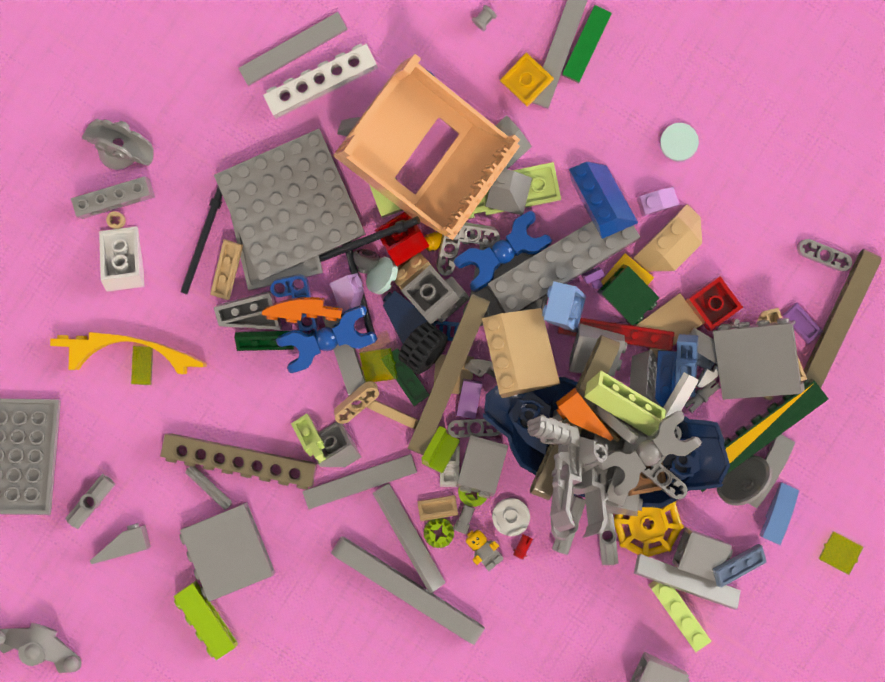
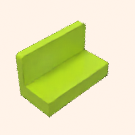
[421,425,460,473]

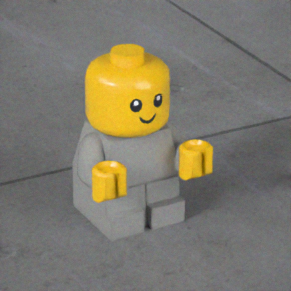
[465,530,504,571]

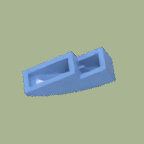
[676,334,699,397]
[759,482,799,545]

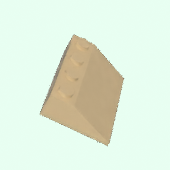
[482,308,560,398]

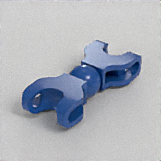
[454,211,553,292]
[276,305,378,373]

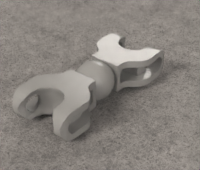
[597,411,702,496]

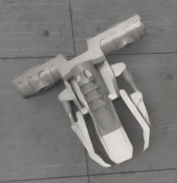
[527,415,624,540]

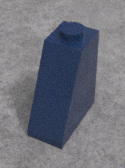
[383,290,428,344]

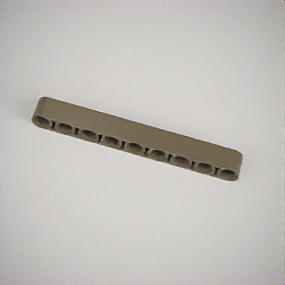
[801,249,882,388]
[407,294,490,455]
[530,335,620,500]

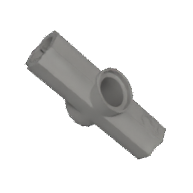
[65,474,116,529]
[552,496,586,555]
[597,513,619,565]

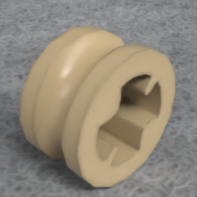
[106,211,126,229]

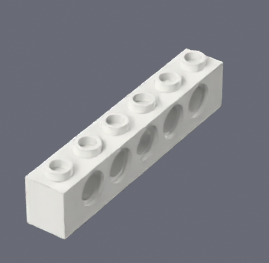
[263,44,378,119]

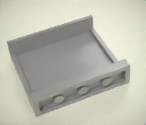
[713,318,805,400]
[179,502,275,602]

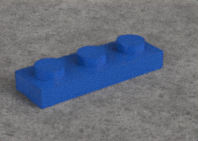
[655,350,677,406]

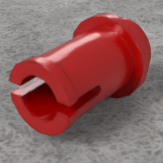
[513,534,534,560]

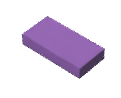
[782,303,823,344]
[456,379,482,419]

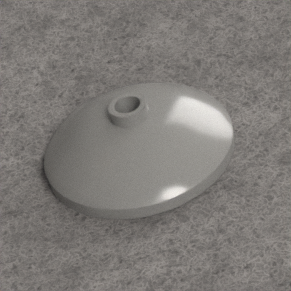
[717,455,772,506]

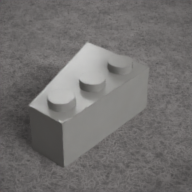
[214,291,282,330]

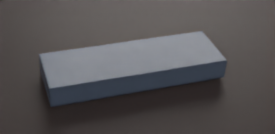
[713,544,767,588]

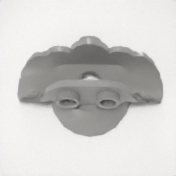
[82,119,154,170]

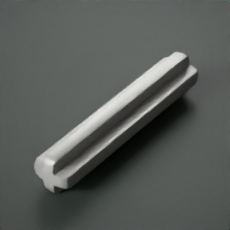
[185,466,232,510]

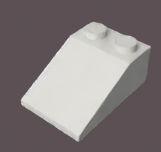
[99,226,145,292]

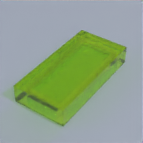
[131,346,153,385]

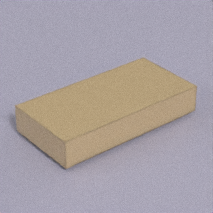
[417,495,458,521]

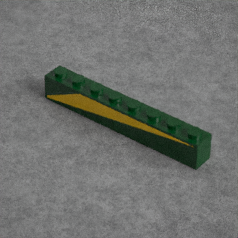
[701,378,829,492]

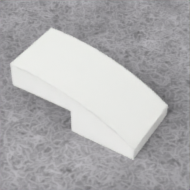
[440,446,460,487]

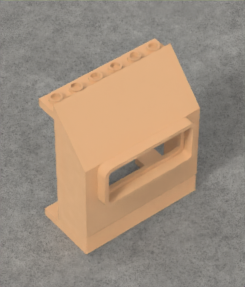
[333,54,520,240]

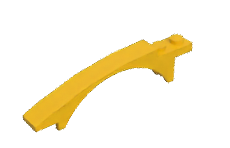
[50,332,207,374]

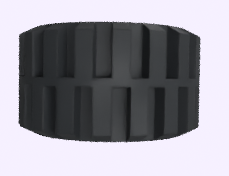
[398,322,448,374]

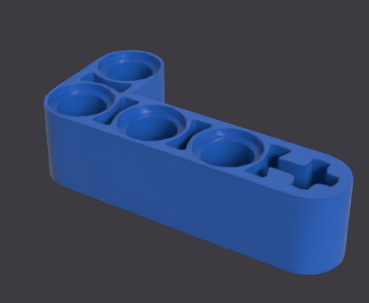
[270,274,319,334]

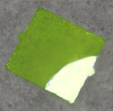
[359,348,398,382]
[819,531,864,575]

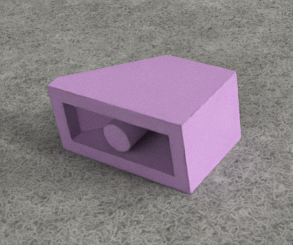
[637,187,679,217]
[330,273,364,314]

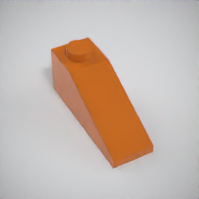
[556,388,614,441]

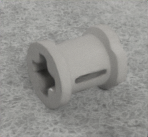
[472,5,497,31]

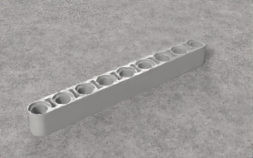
[331,536,485,645]

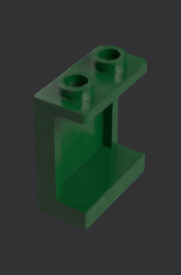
[597,264,659,325]

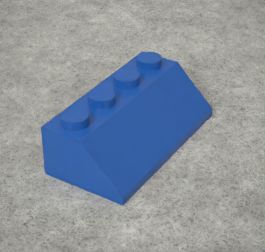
[569,161,638,239]

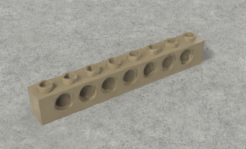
[160,433,318,490]

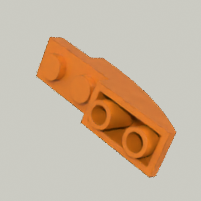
[262,297,343,323]

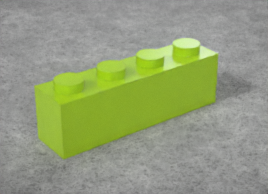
[173,581,239,660]

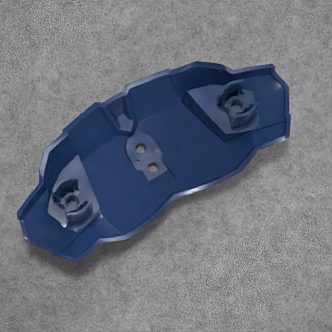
[483,377,730,508]

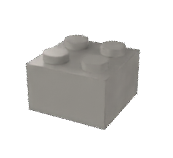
[401,265,460,324]

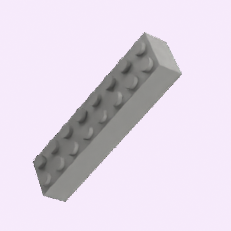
[487,221,640,313]

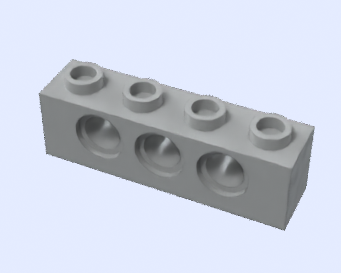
[71,176,155,219]

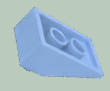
[542,281,586,333]

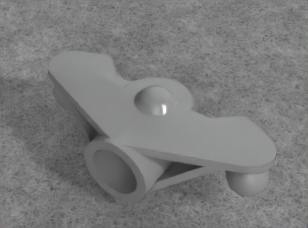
[0,623,82,673]

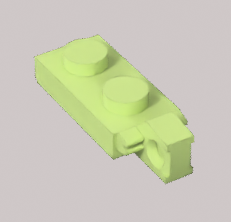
[291,414,326,463]

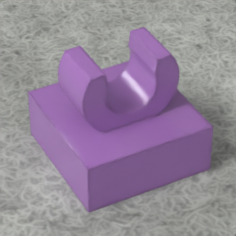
[581,267,605,289]

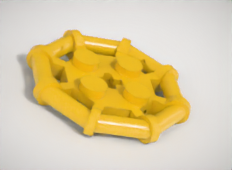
[614,501,684,557]

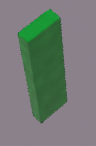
[562,5,612,83]

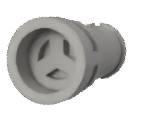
[453,504,475,534]

